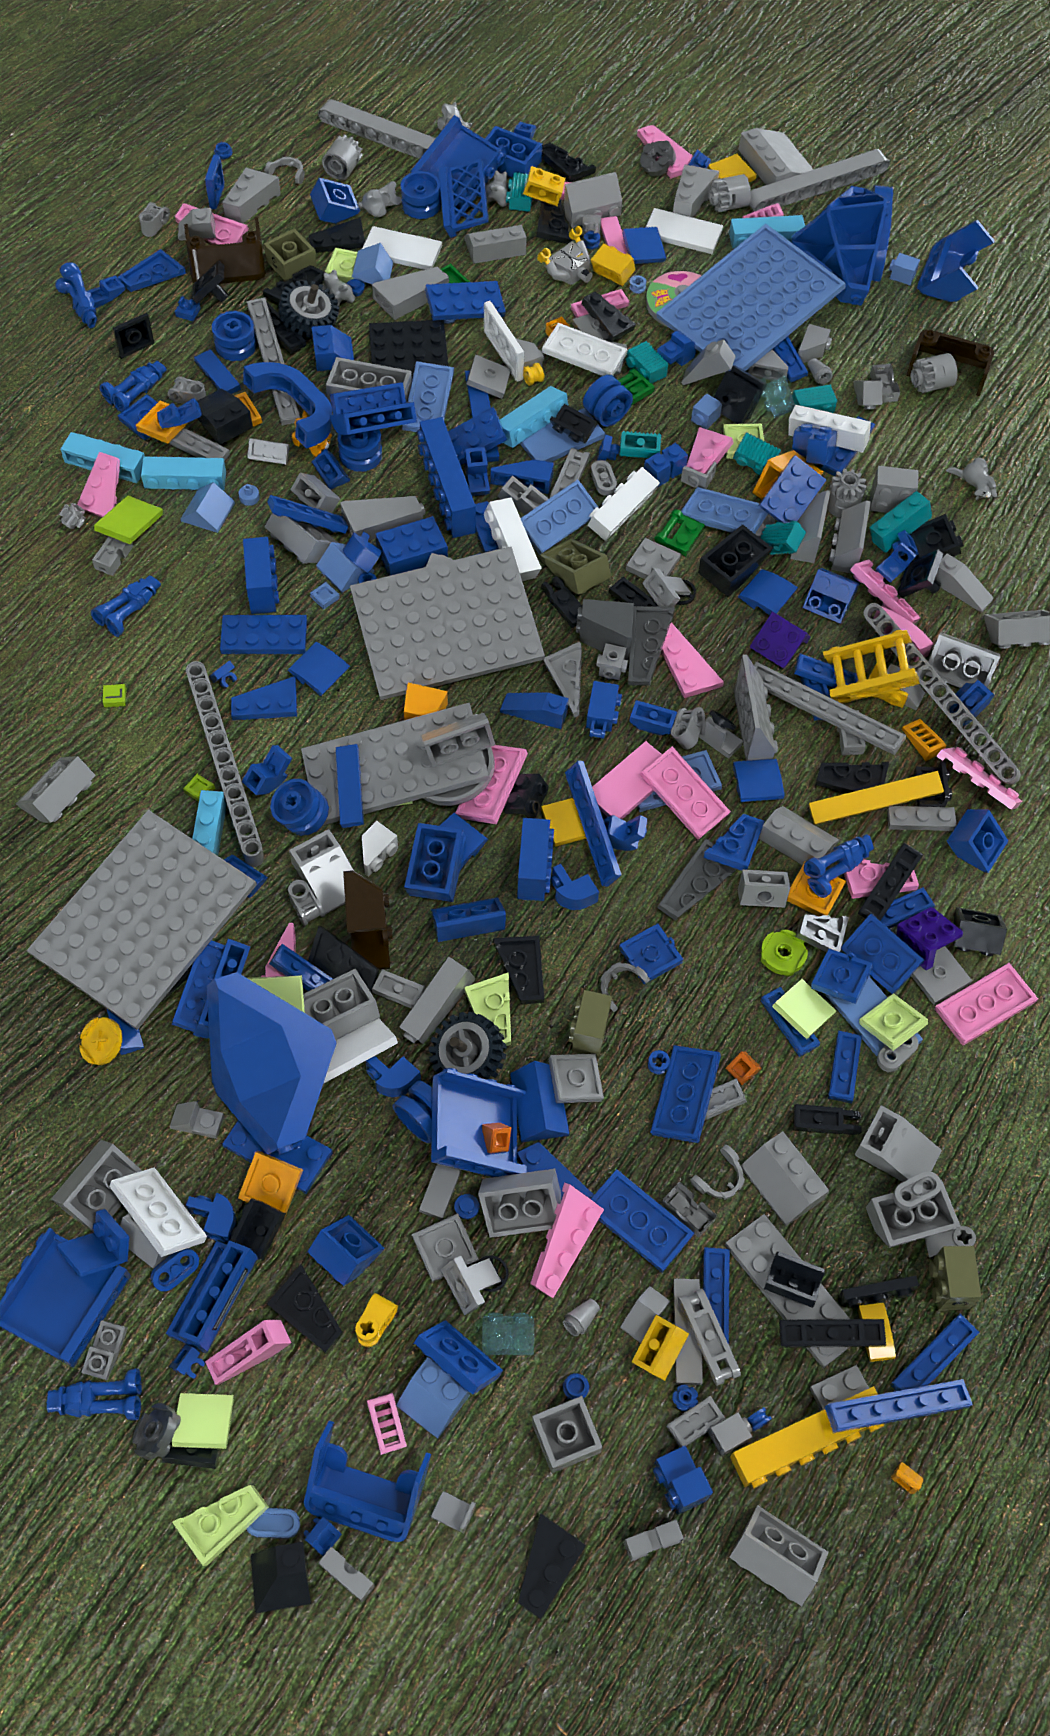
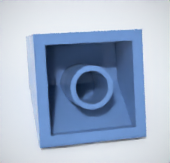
[396,1357,470,1439]

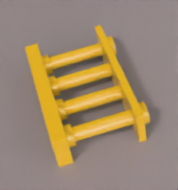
[823,630,920,704]

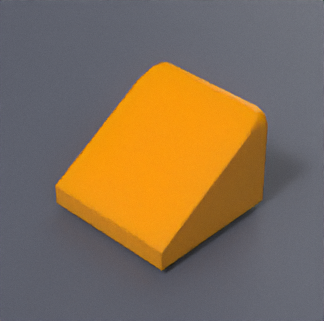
[891,1462,923,1495]

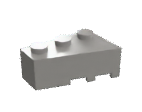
[673,165,719,218]
[223,168,281,224]

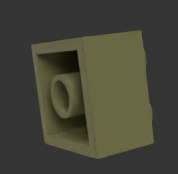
[264,228,317,281]
[569,990,612,1058]
[929,1246,981,1311]

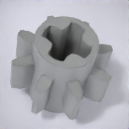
[59,503,86,529]

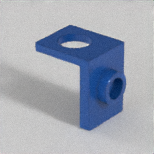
[876,542,916,583]

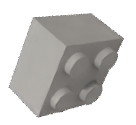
[869,466,918,513]
[532,1396,603,1474]

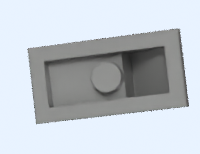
[170,1101,224,1139]

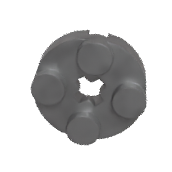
[640,140,676,176]
[133,1403,181,1460]

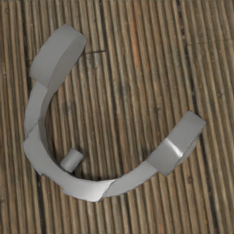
[265,157,305,184]
[600,962,650,1012]
[690,1145,745,1200]

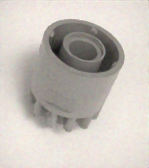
[322,134,363,180]
[709,174,751,212]
[911,353,957,393]
[827,469,866,518]

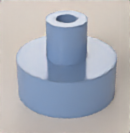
[239,484,260,506]

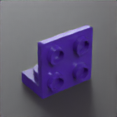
[750,611,811,669]
[896,907,963,971]

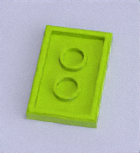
[94,496,163,544]

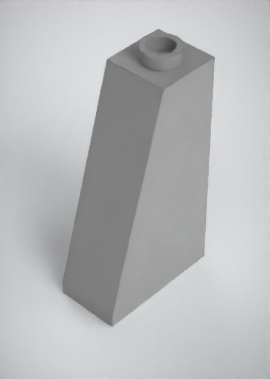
[372,267,449,320]
[340,496,425,541]
[400,957,476,1044]

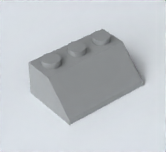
[564,172,622,228]
[464,225,527,264]
[790,490,830,564]
[829,501,870,574]
[265,513,338,564]
[984,610,1050,648]
[925,632,1001,688]
[421,713,495,767]
[16,756,96,823]
[759,806,839,865]
[303,969,380,1040]
[741,1132,829,1227]
[51,1140,142,1232]
[478,1169,561,1238]
[866,1180,961,1248]
[729,1505,828,1606]

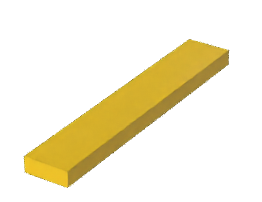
[808,771,944,825]

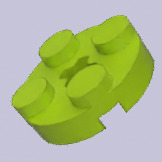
[760,930,808,977]

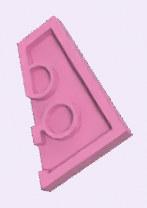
[687,427,733,474]
[77,452,120,517]
[844,860,919,899]

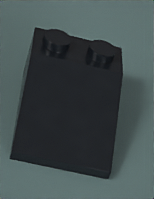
[197,389,253,445]
[698,524,773,597]

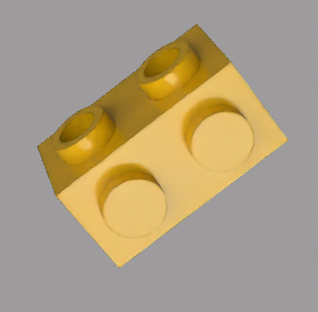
[523,166,565,206]
[591,243,635,286]
[632,1315,689,1381]

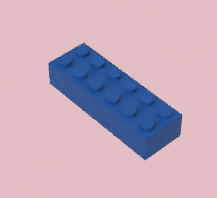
[417,417,476,538]

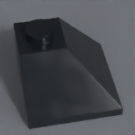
[112,313,155,359]
[251,1542,311,1614]

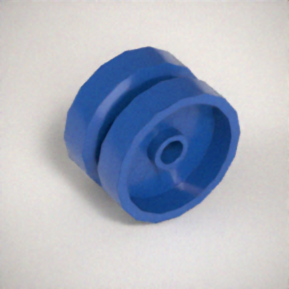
[401,171,441,219]
[212,311,257,361]
[583,375,633,427]
[338,429,382,472]
[270,779,329,836]
[392,1080,433,1144]

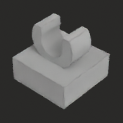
[582,214,601,235]

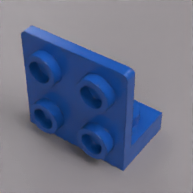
[58,1209,129,1277]

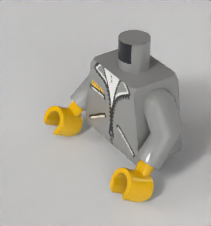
[537,226,593,285]

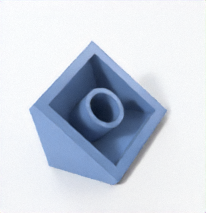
[352,242,393,284]
[181,482,235,533]
[317,542,374,593]

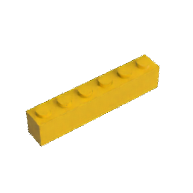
[730,1386,885,1488]

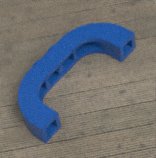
[871,185,893,282]
[243,362,332,448]

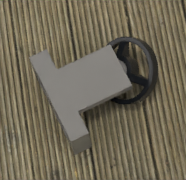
[643,568,696,607]
[699,709,743,759]
[441,1255,509,1315]

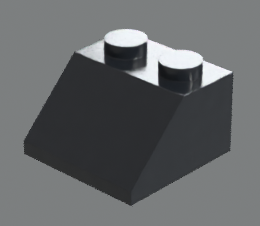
[953,907,1007,956]

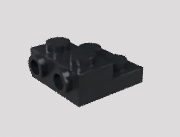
[909,514,964,558]

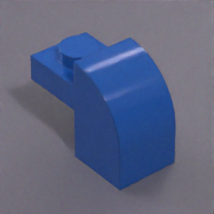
[657,331,696,366]
[465,447,490,496]
[343,531,382,573]
[242,745,293,795]
[603,815,648,851]
[551,864,599,910]
[366,1056,421,1097]
[186,1193,237,1244]

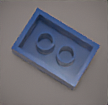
[485,126,542,178]
[375,516,448,576]
[243,537,280,614]
[517,818,554,901]
[404,823,466,902]

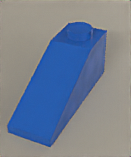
[490,459,554,494]
[500,692,569,729]

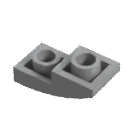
[81,1320,128,1380]

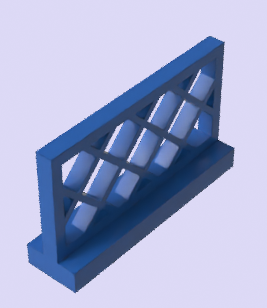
[438,158,489,238]

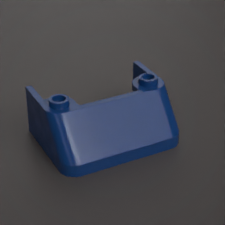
[917,220,994,302]
[304,1420,431,1542]

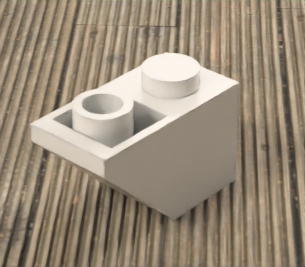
[362,821,398,877]

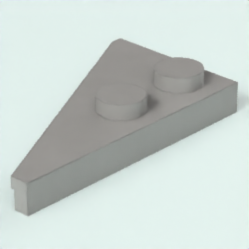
[543,642,582,718]

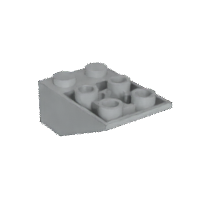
[289,829,354,914]
[854,1106,942,1184]

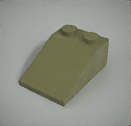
[539,538,611,595]

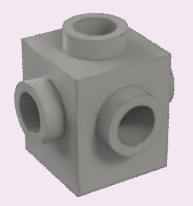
[596,643,628,680]

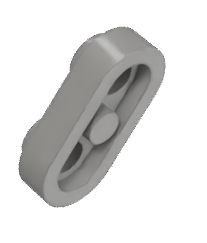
[591,460,617,496]
[877,1035,918,1072]
[893,1171,942,1210]

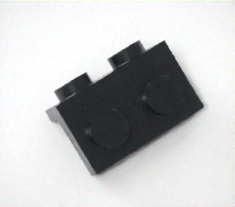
[550,404,598,444]
[914,761,952,807]
[503,774,549,819]
[230,1198,286,1260]
[764,1252,825,1308]

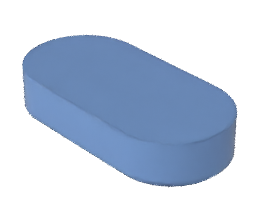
[246,1508,300,1539]

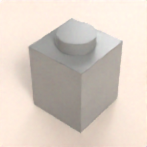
[708,1413,752,1457]

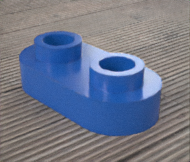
[150,1248,199,1291]

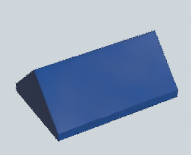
[431,897,506,942]
[510,1061,569,1143]

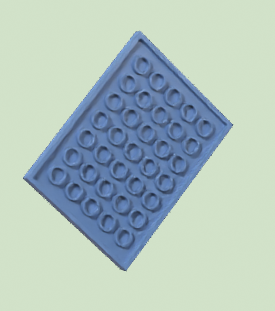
[656,224,846,373]

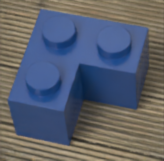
[792,424,837,465]
[653,1445,713,1515]

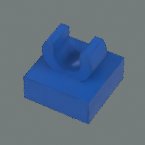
[687,150,711,169]
[175,296,201,321]
[597,434,620,461]
[892,530,919,556]
[209,660,237,688]
[169,1344,205,1378]
[304,1517,342,1556]

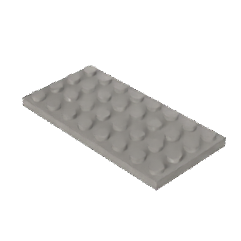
[301,703,490,825]

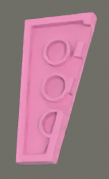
[637,125,692,179]
[175,203,249,245]
[850,560,920,624]
[661,623,724,698]
[937,747,1022,810]
[530,1183,604,1298]

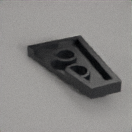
[542,142,597,182]
[536,199,572,244]
[581,292,636,342]
[815,762,889,793]
[493,936,545,1004]

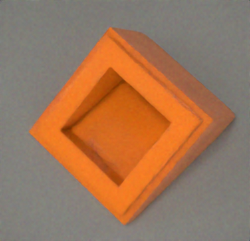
[725,1051,762,1085]
[482,1123,511,1153]

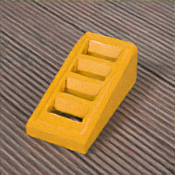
[902,719,947,761]

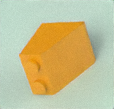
[752,450,823,500]

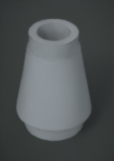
[808,358,832,384]
[563,1298,600,1337]

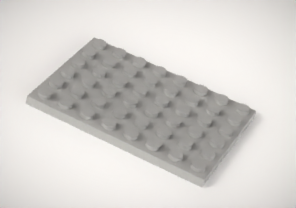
[350,546,545,700]
[27,810,257,1030]

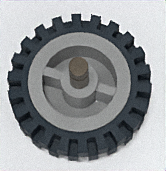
[278,280,339,337]
[429,1012,507,1080]

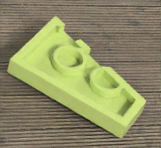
[464,973,511,1046]
[172,1485,269,1566]

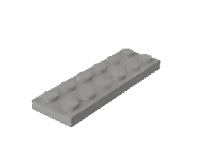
[725,1214,850,1368]

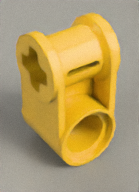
[355,1293,398,1347]

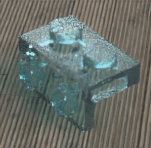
[761,376,795,418]
[482,1313,534,1355]

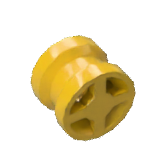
[523,363,544,386]

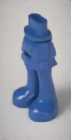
[55,262,97,328]
[99,361,167,412]
[90,575,161,637]
[804,834,874,898]
[47,1368,142,1421]

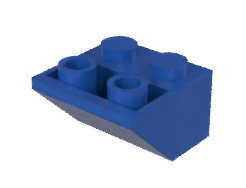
[802,568,860,624]

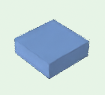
[310,582,340,609]

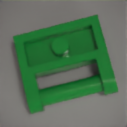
[618,368,655,406]
[654,509,705,557]

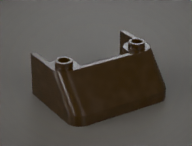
[184,217,266,284]
[906,329,994,396]
[343,870,393,970]

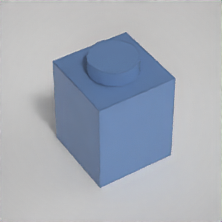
[889,253,920,285]
[691,394,722,429]

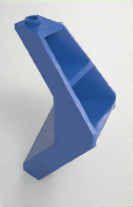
[792,186,887,306]
[207,972,337,1155]

